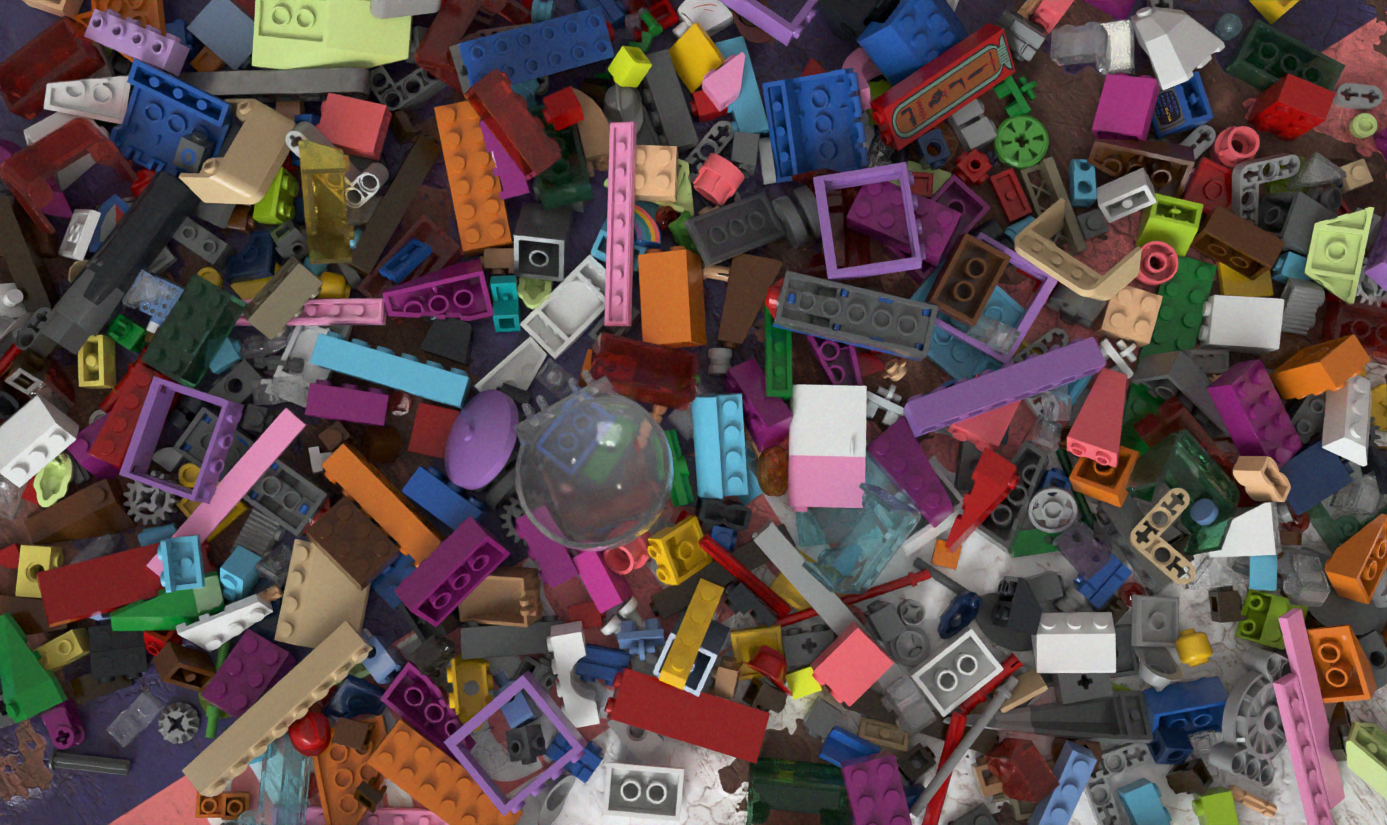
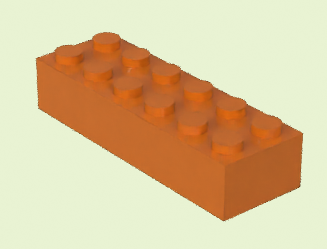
[434,98,514,257]
[321,444,447,568]
[366,716,523,825]

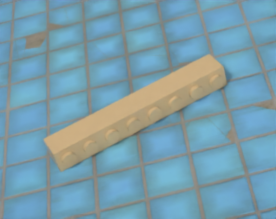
[182,621,373,798]

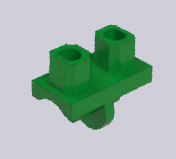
[993,75,1038,117]

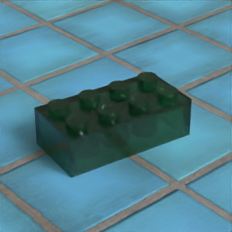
[1224,19,1346,92]
[520,104,594,210]
[140,273,247,389]

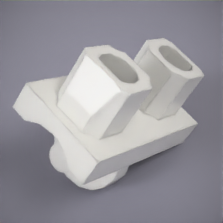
[1098,337,1137,379]
[866,384,905,427]

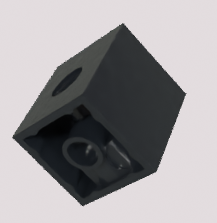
[817,0,900,47]

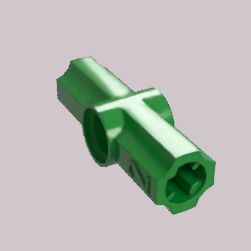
[654,429,694,507]

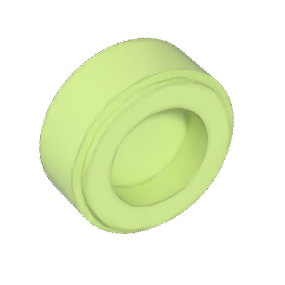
[1349,113,1377,139]

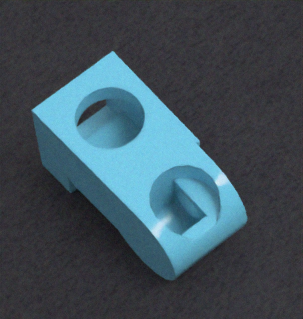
[1068,159,1097,208]

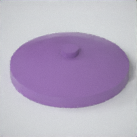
[444,389,519,490]

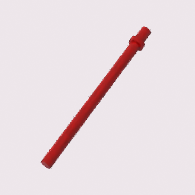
[772,569,931,628]

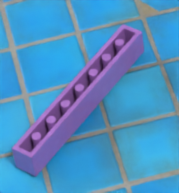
[903,337,1106,438]

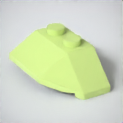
[1346,722,1387,799]

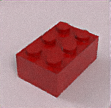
[1247,73,1336,141]

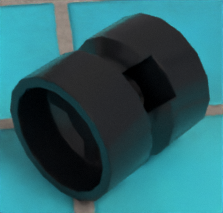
[166,394,215,432]

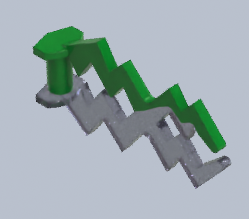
[589,8,663,80]

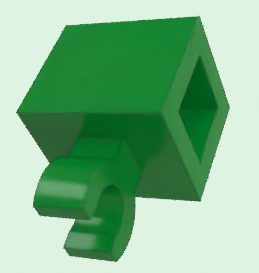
[105,313,154,354]

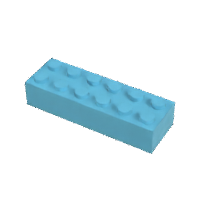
[310,331,472,409]

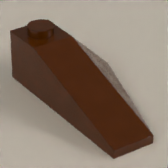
[24,479,138,544]

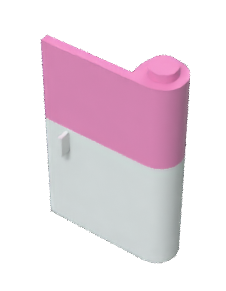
[788,384,867,512]

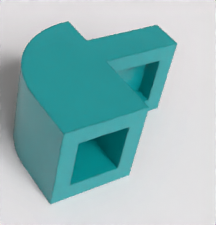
[490,275,521,332]

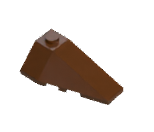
[1087,138,1195,199]

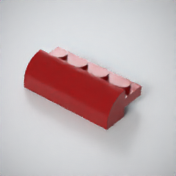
[88,363,184,472]

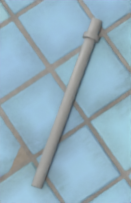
[909,675,1019,817]

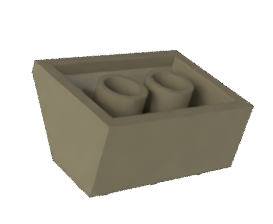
[242,255,323,340]

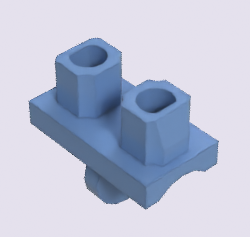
[617,618,665,662]

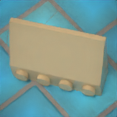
[274,539,371,648]

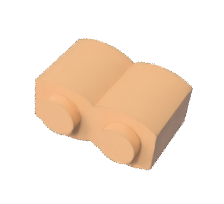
[1233,456,1291,502]

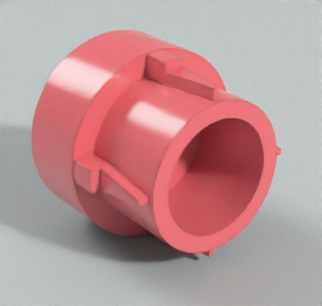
[1209,126,1260,170]
[693,153,745,206]
[1134,241,1178,286]
[602,523,651,576]

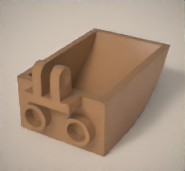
[571,87,610,177]
[458,566,543,627]

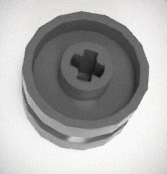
[773,185,822,249]
[473,451,532,510]

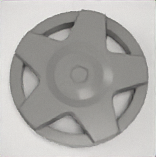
[1028,487,1077,533]

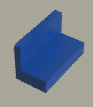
[818,726,881,768]

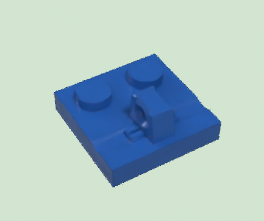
[370,539,416,609]

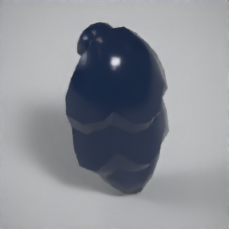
[937,591,982,639]

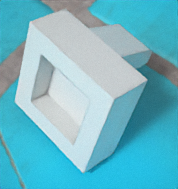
[308,446,333,475]

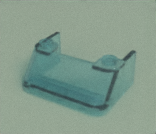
[802,483,921,595]
[222,726,312,825]

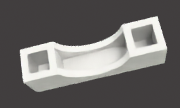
[547,621,600,728]

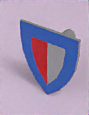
[89,194,130,252]

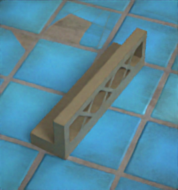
[1019,156,1088,256]

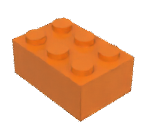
[1269,334,1371,400]

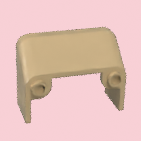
[179,99,296,204]
[1014,198,1142,301]

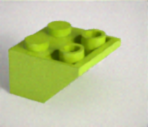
[253,167,299,226]
[1135,193,1204,257]
[1235,588,1309,653]

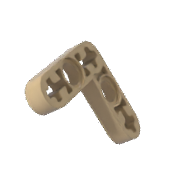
[1129,488,1196,585]

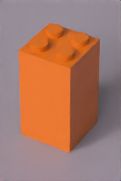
[638,246,707,350]

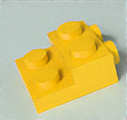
[648,516,713,585]

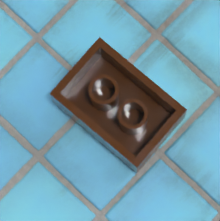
[1190,205,1286,281]
[923,233,1011,326]
[306,496,400,591]

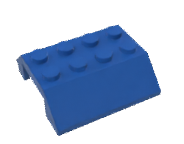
[857,0,968,87]
[109,58,233,181]
[762,68,869,183]

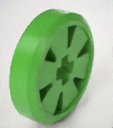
[993,114,1049,170]

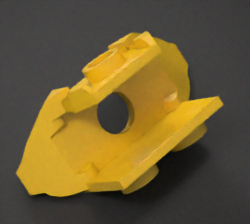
[447,651,493,732]

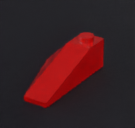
[945,447,1020,554]

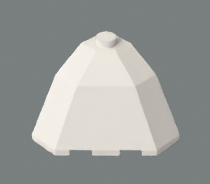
[1130,7,1225,90]

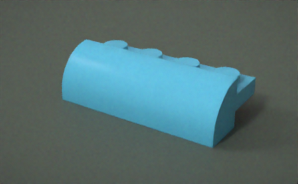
[691,393,748,499]

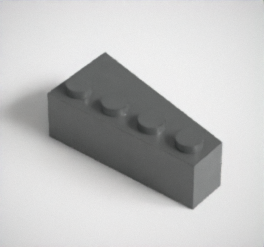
[1131,350,1231,438]
[975,440,1049,556]
[1096,493,1186,596]

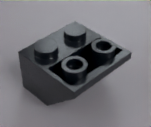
[991,576,1042,635]
[398,602,466,649]

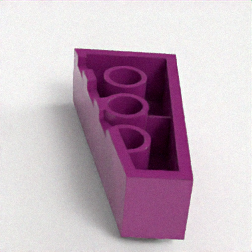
[804,334,863,386]
[866,416,954,528]

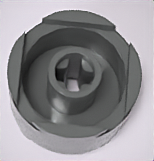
[1046,282,1107,330]

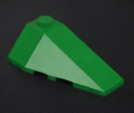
[110,571,225,631]
[0,612,67,723]

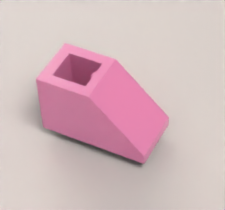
[702,52,745,112]

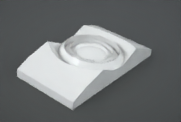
[520,254,606,360]
[267,325,353,408]

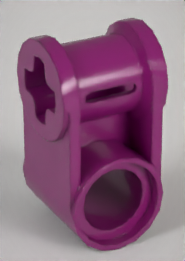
[41,697,86,749]

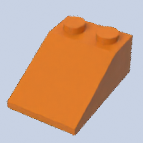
[1325,514,1387,605]
[1306,624,1377,703]

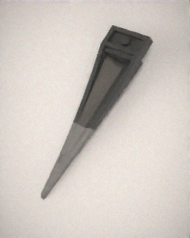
[943,690,1153,745]

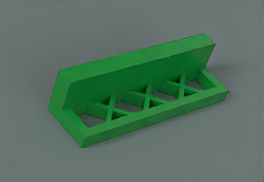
[764,299,793,403]

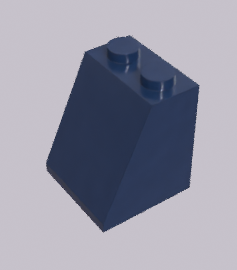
[1279,434,1354,516]

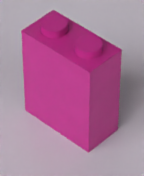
[1092,73,1160,141]
[572,541,634,614]

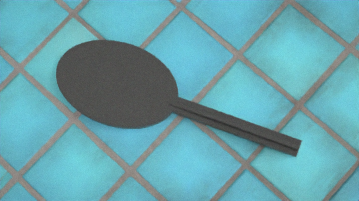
[913,557,1033,652]
[1232,561,1379,635]

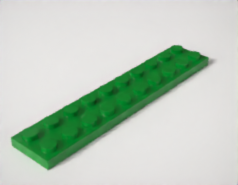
[1120,256,1217,502]

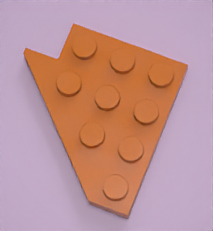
[312,715,388,825]

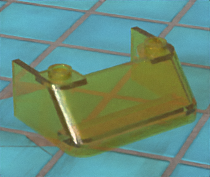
[298,140,354,265]

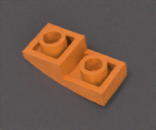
[195,791,250,820]

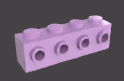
[84,9,190,77]

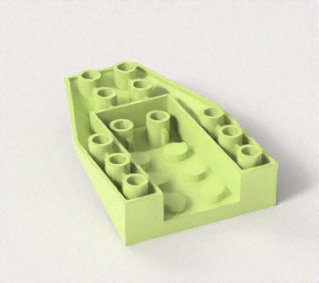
[252,0,413,70]

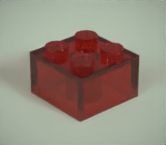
[984,737,1060,804]

